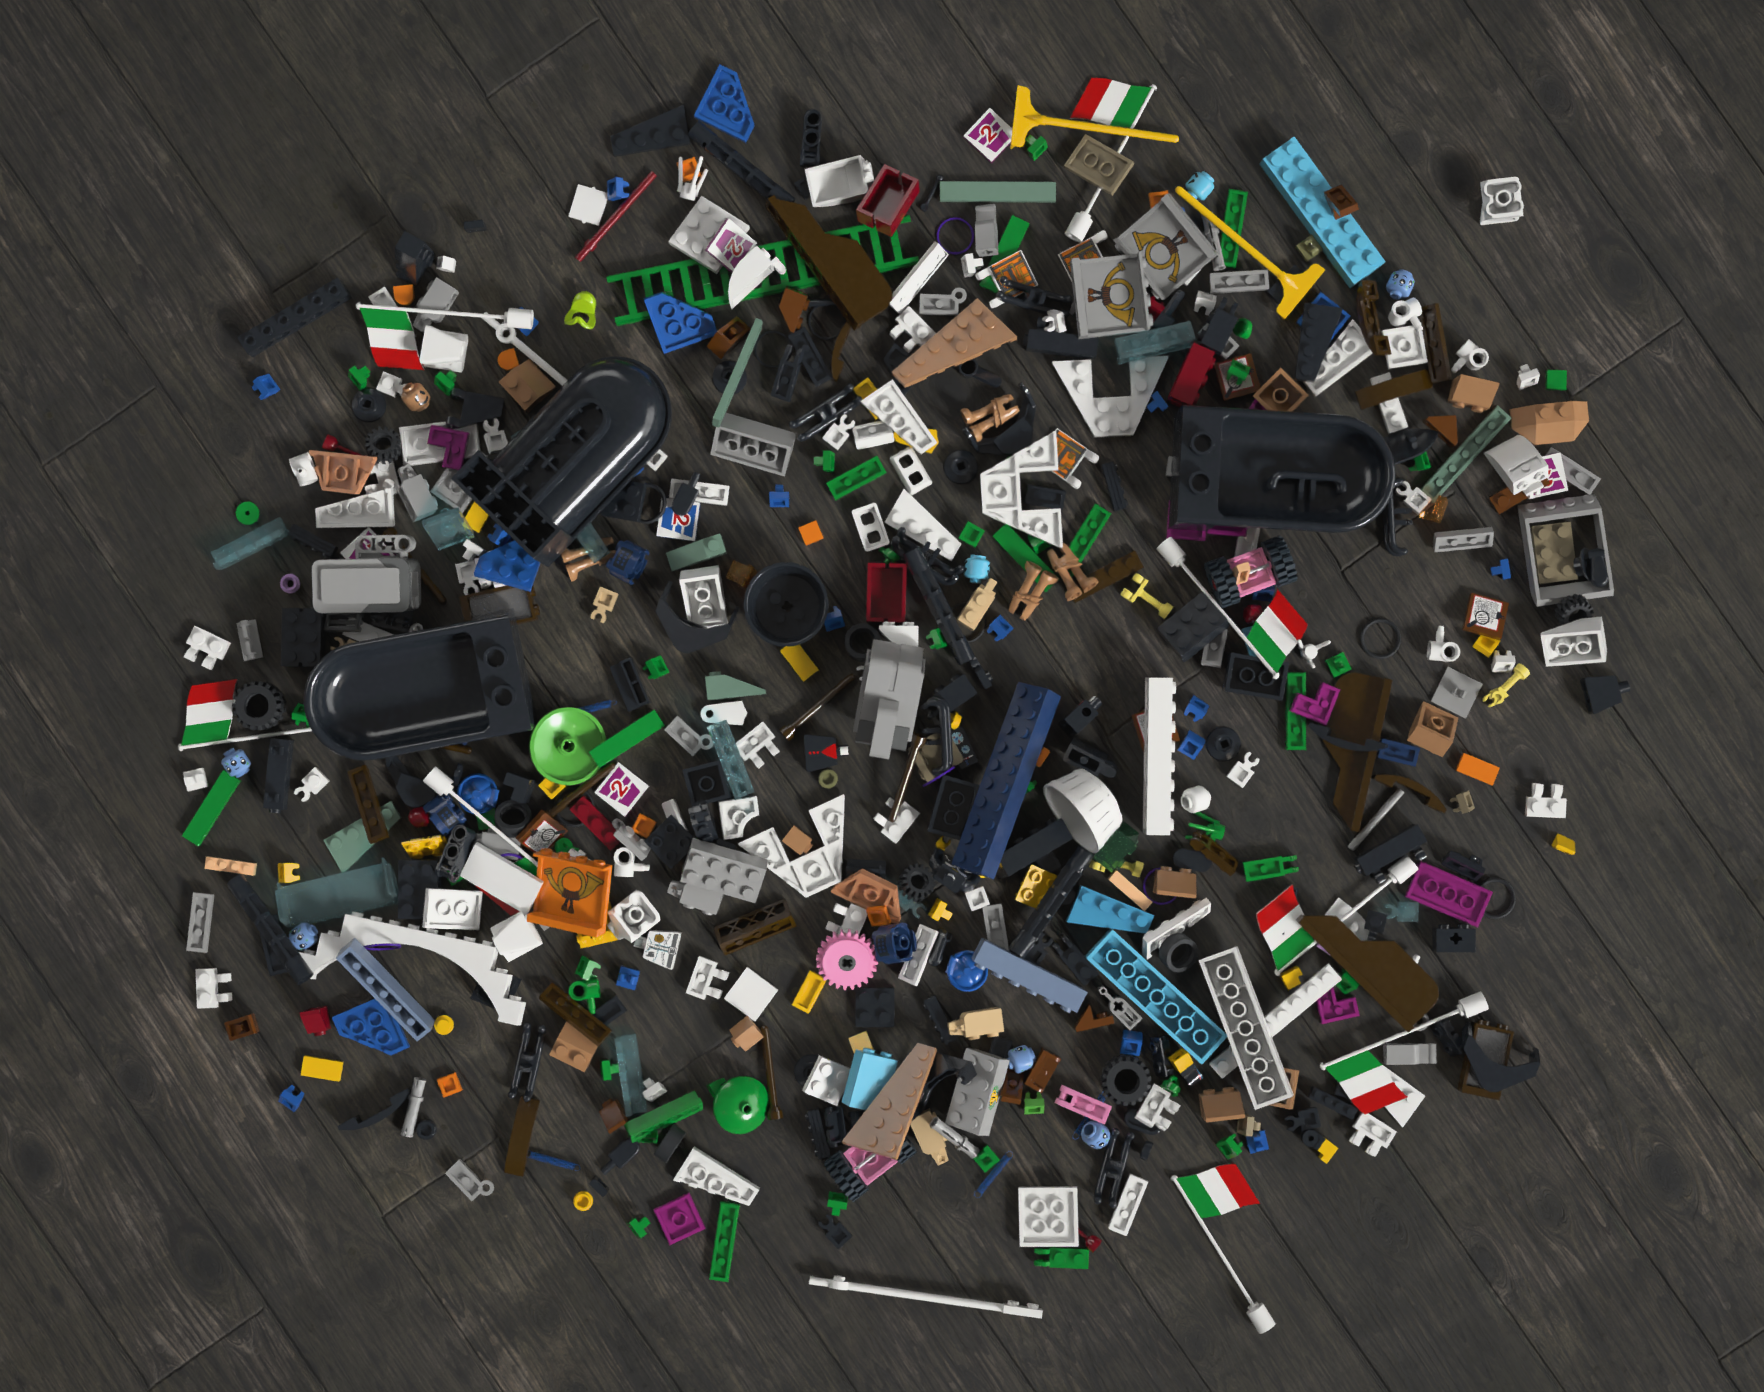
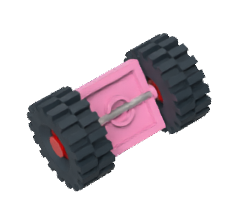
[1204,535,1298,608]
[824,1135,917,1202]

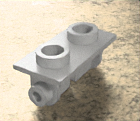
[236,619,263,661]

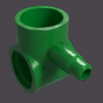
[569,978,600,1014]

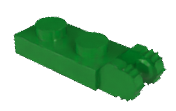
[1242,855,1299,882]
[1034,1247,1089,1269]

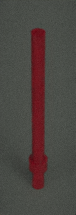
[575,171,657,262]

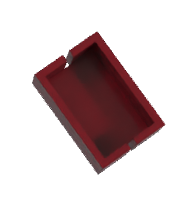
[856,164,920,237]
[1166,343,1216,407]
[866,563,907,623]

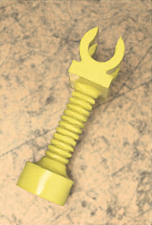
[1120,573,1173,619]
[1483,663,1530,707]
[1089,844,1144,877]

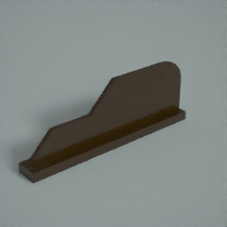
[765,195,892,331]
[1323,673,1393,832]
[1296,914,1439,1033]

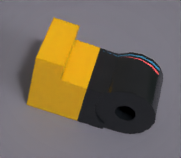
[1280,966,1303,995]
[1168,1048,1203,1088]
[1300,1129,1338,1164]

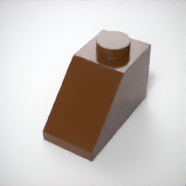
[707,316,751,359]
[599,1098,630,1134]

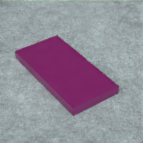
[1405,861,1493,928]

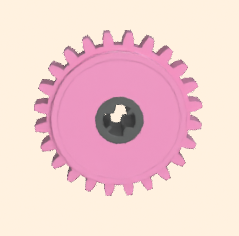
[816,929,878,990]

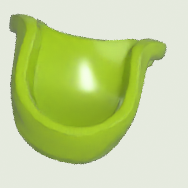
[564,291,596,329]

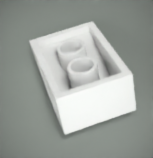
[679,565,728,628]
[1541,617,1607,667]

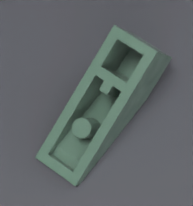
[666,534,727,571]
[705,671,766,700]

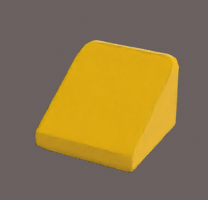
[1552,834,1575,855]
[848,1031,874,1054]

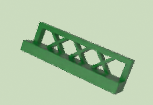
[624,1091,703,1143]

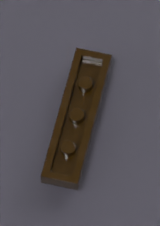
[1419,303,1452,384]
[1073,551,1144,603]
[347,765,389,844]
[539,983,612,1047]

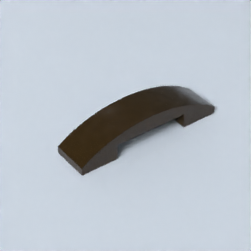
[1357,280,1392,355]
[832,322,859,382]
[1355,369,1433,410]
[1371,774,1446,813]
[504,1096,540,1177]

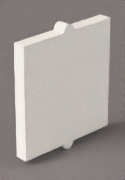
[569,184,607,226]

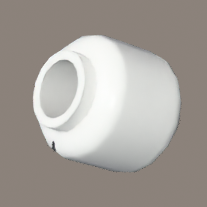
[1181,786,1211,813]

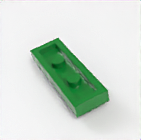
[826,456,887,501]

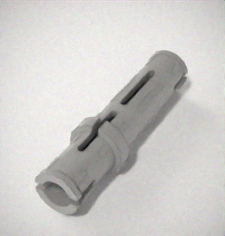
[1201,212,1226,271]
[401,1077,426,1137]
[929,1117,979,1159]

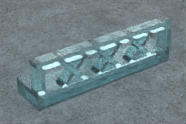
[1115,321,1195,365]
[211,517,289,570]
[707,720,755,800]
[615,1034,648,1117]

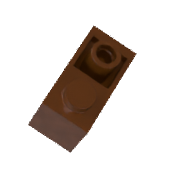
[779,286,810,333]

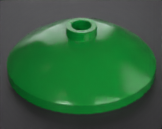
[713,1076,769,1134]

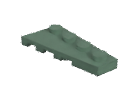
[323,801,402,874]

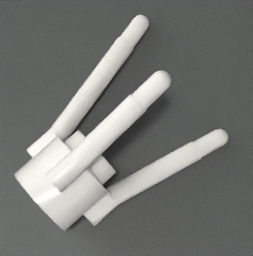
[677,156,708,201]
[1297,639,1331,668]

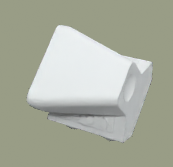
[1480,177,1524,225]
[420,325,468,372]
[607,890,660,943]
[490,911,543,962]

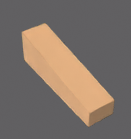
[1232,562,1251,585]
[1108,870,1152,911]

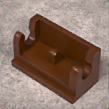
[1023,1048,1061,1093]

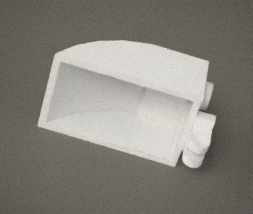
[805,155,874,207]
[728,246,786,309]
[1484,435,1548,499]

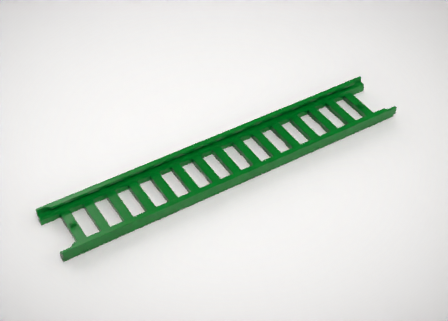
[606,215,919,326]

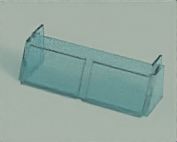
[275,858,398,928]

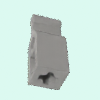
[975,204,998,257]
[1097,985,1143,1030]
[1383,1043,1436,1065]

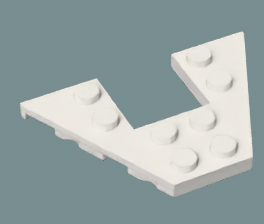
[1052,356,1168,438]
[980,431,1063,548]
[738,794,845,897]

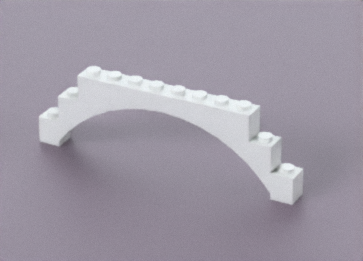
[299,911,526,1025]

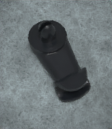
[1588,548,1608,587]
[927,928,952,967]

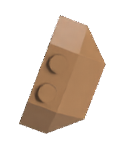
[1509,401,1589,445]

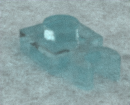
[898,890,927,918]
[1384,902,1419,922]

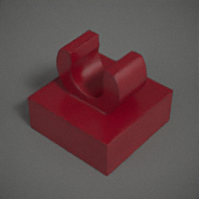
[1148,296,1165,323]

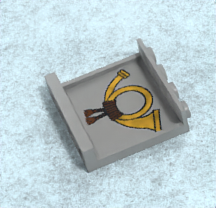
[1114,194,1219,300]
[1070,251,1153,339]

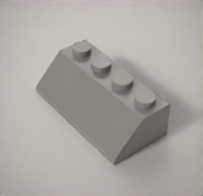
[710,413,797,477]

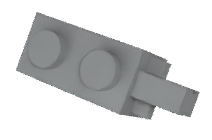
[413,277,459,333]
[398,464,438,522]
[472,828,523,860]
[667,880,724,915]

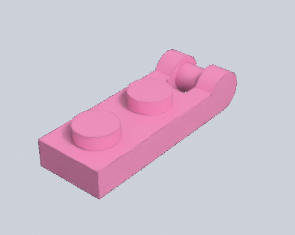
[1054,1085,1112,1124]

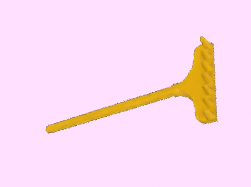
[1010,85,1179,149]
[1175,186,1325,319]

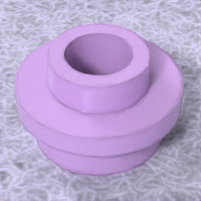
[280,574,300,593]

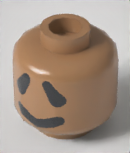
[401,383,430,412]

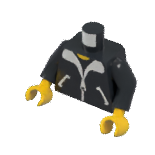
[929,836,985,893]

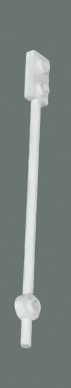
[481,312,668,471]
[809,1275,1043,1319]

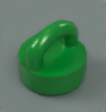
[1233,317,1252,339]
[1160,1075,1181,1097]

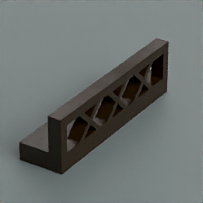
[713,898,797,955]

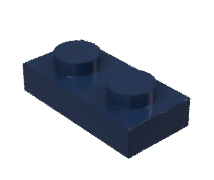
[1377,738,1420,767]

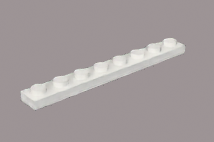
[1209,963,1342,1078]

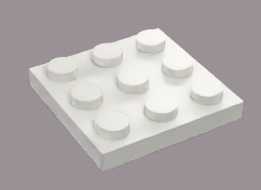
[668,196,750,274]
[1018,1186,1079,1247]

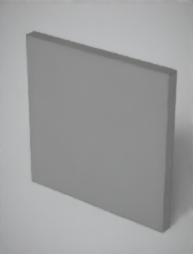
[1431,667,1483,719]

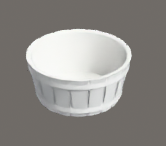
[1043,769,1122,853]

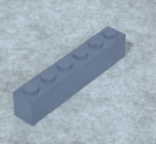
[336,938,435,1041]
[971,938,1088,1013]

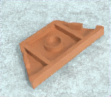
[309,450,377,494]
[831,869,901,924]

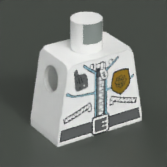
[634,930,682,970]

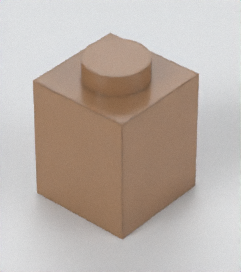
[782,825,813,855]
[730,1015,763,1052]

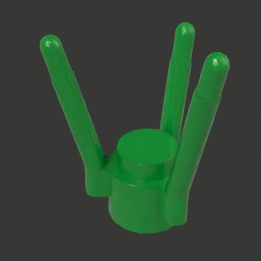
[1185,812,1225,841]

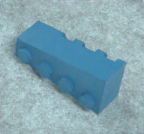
[1065,885,1154,933]

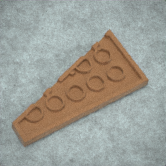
[892,298,1017,388]
[842,1043,937,1160]

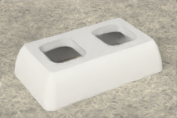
[890,447,932,495]
[852,503,889,551]

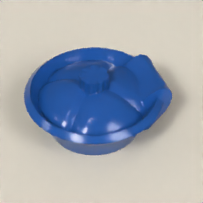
[457,773,499,814]
[945,950,988,992]

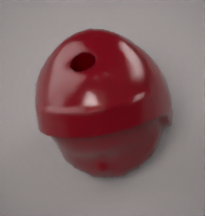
[1243,604,1264,624]
[408,806,430,828]

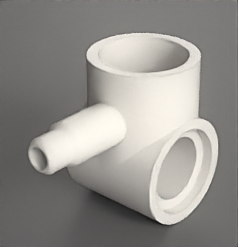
[1388,297,1423,332]
[1451,339,1489,373]
[289,452,318,486]
[1427,626,1460,662]
[614,847,650,877]

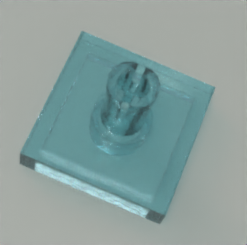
[422,507,475,550]

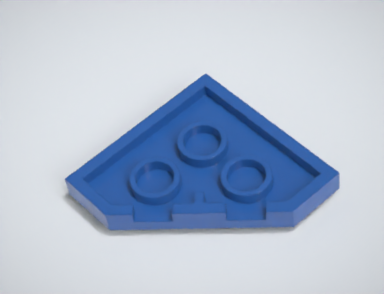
[694,64,755,143]
[644,292,717,354]
[474,540,540,592]
[332,999,410,1055]

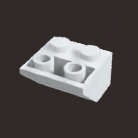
[879,622,918,647]

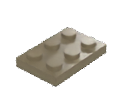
[1064,134,1134,196]
[1530,522,1578,584]

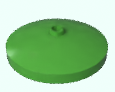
[529,707,606,785]

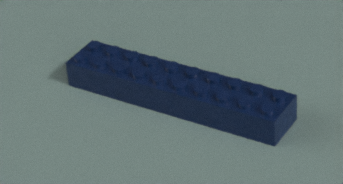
[951,682,1061,880]

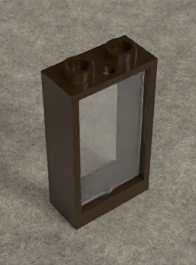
[459,585,540,625]
[1457,1019,1514,1101]

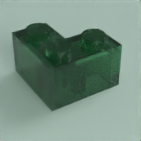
[1093,820,1139,873]

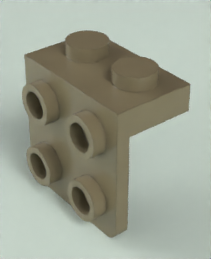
[908,733,964,782]

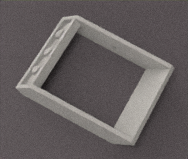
[1518,494,1614,607]

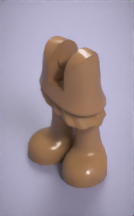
[960,394,1020,442]
[561,537,616,582]
[1047,542,1099,601]
[1008,561,1059,621]

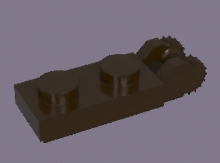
[1190,831,1238,876]

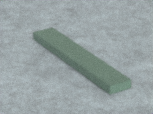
[940,181,1056,203]
[712,318,763,428]
[1420,405,1511,504]

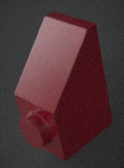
[300,1006,331,1036]

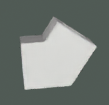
[436,256,456,273]

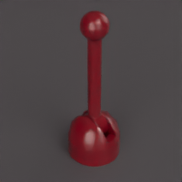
[322,434,367,456]
[1078,1229,1102,1253]

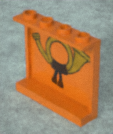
[527,848,612,938]

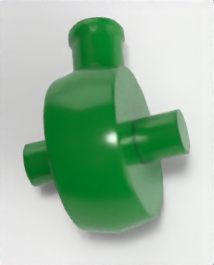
[879,546,900,565]
[555,838,579,853]

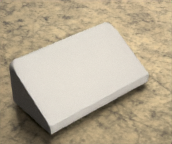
[852,420,894,450]
[662,799,688,831]

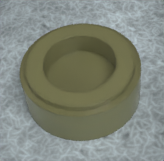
[818,769,838,788]

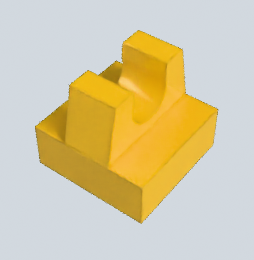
[278,863,300,883]
[928,898,952,921]

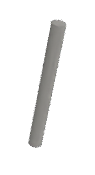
[1348,788,1404,851]

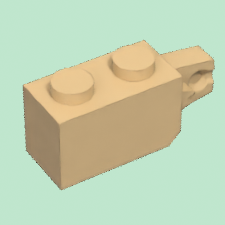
[957,578,997,631]
[947,1007,1004,1040]
[910,1108,949,1165]

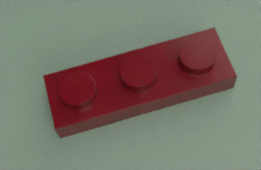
[569,795,620,851]

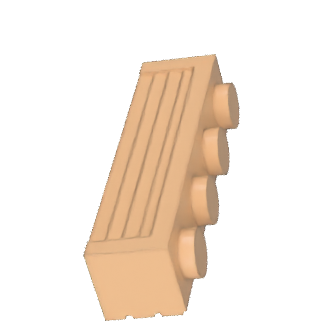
[204,856,257,876]

